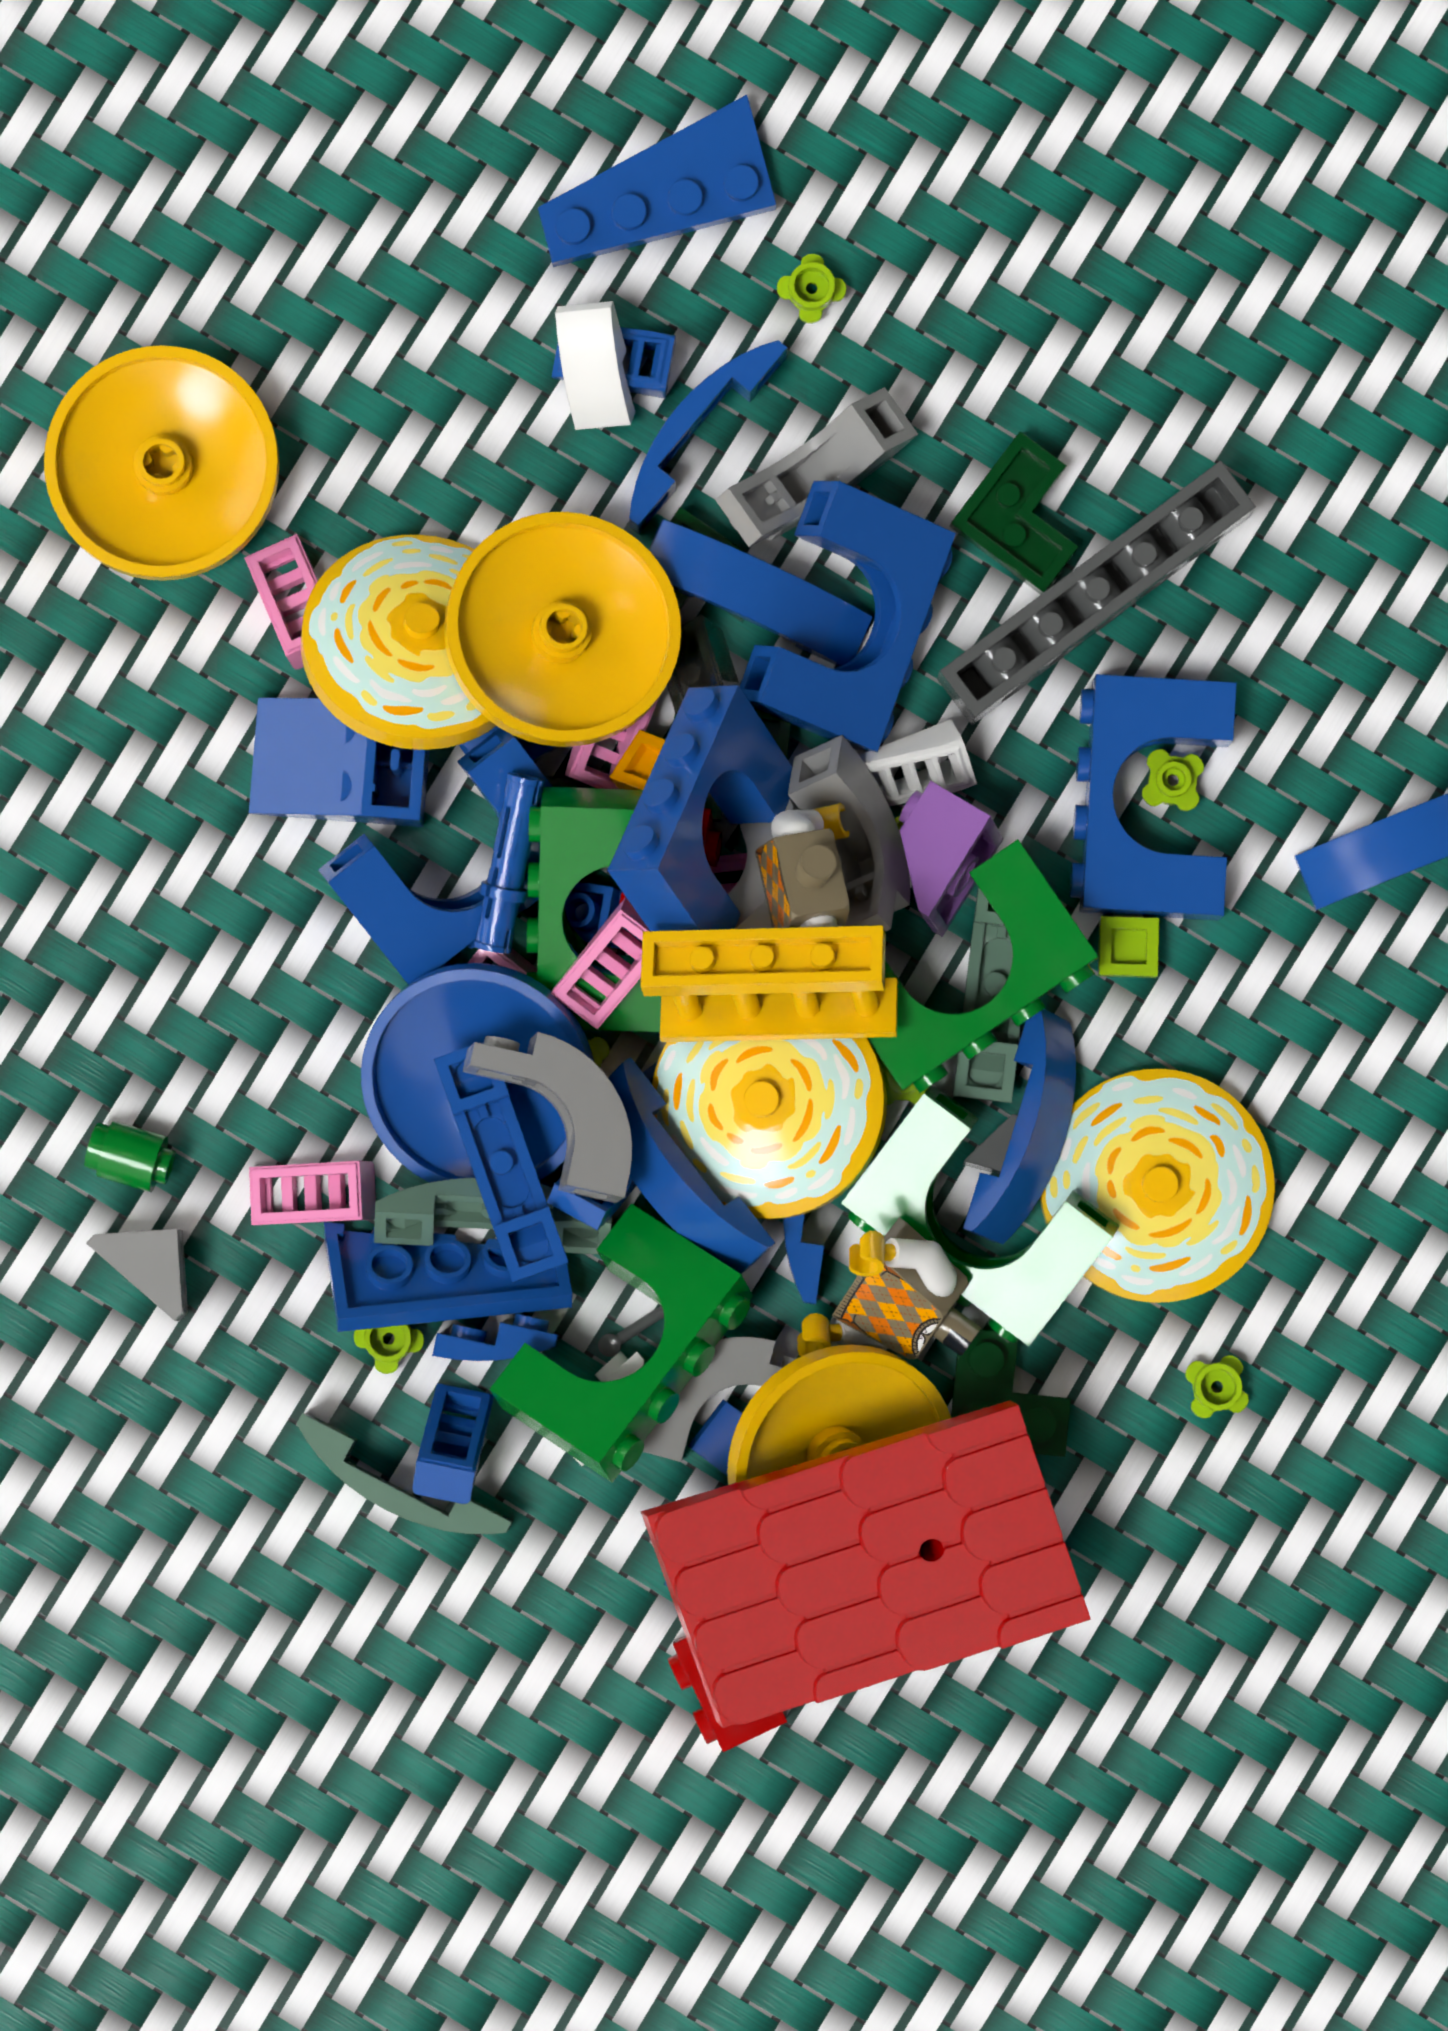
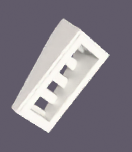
[859,719,977,807]

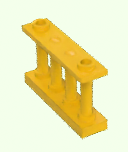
[641,925,898,1042]

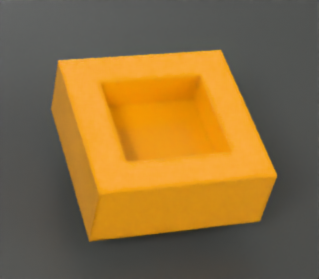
[609,730,666,790]

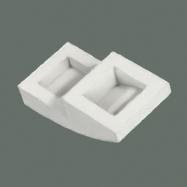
[555,301,635,430]

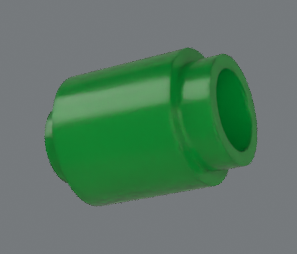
[84,1121,176,1192]

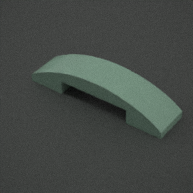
[953,863,1040,1103]
[374,1178,612,1254]
[296,1412,514,1534]

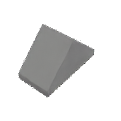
[86,1229,188,1321]

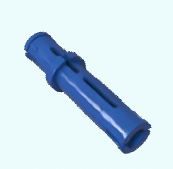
[474,772,545,954]

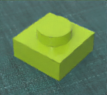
[1098,916,1159,978]

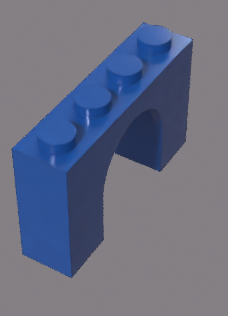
[740,481,956,752]
[1070,674,1236,921]
[607,685,792,931]
[318,728,553,984]

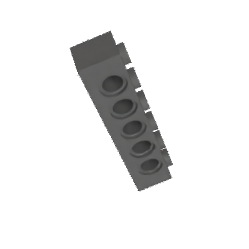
[937,460,1256,725]

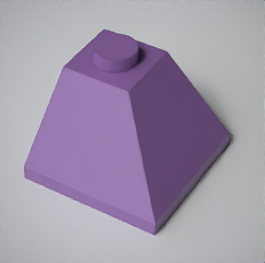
[899,781,1003,937]

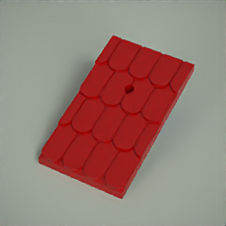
[640,1400,1091,1728]

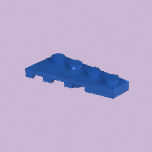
[538,95,776,267]
[324,1222,572,1332]

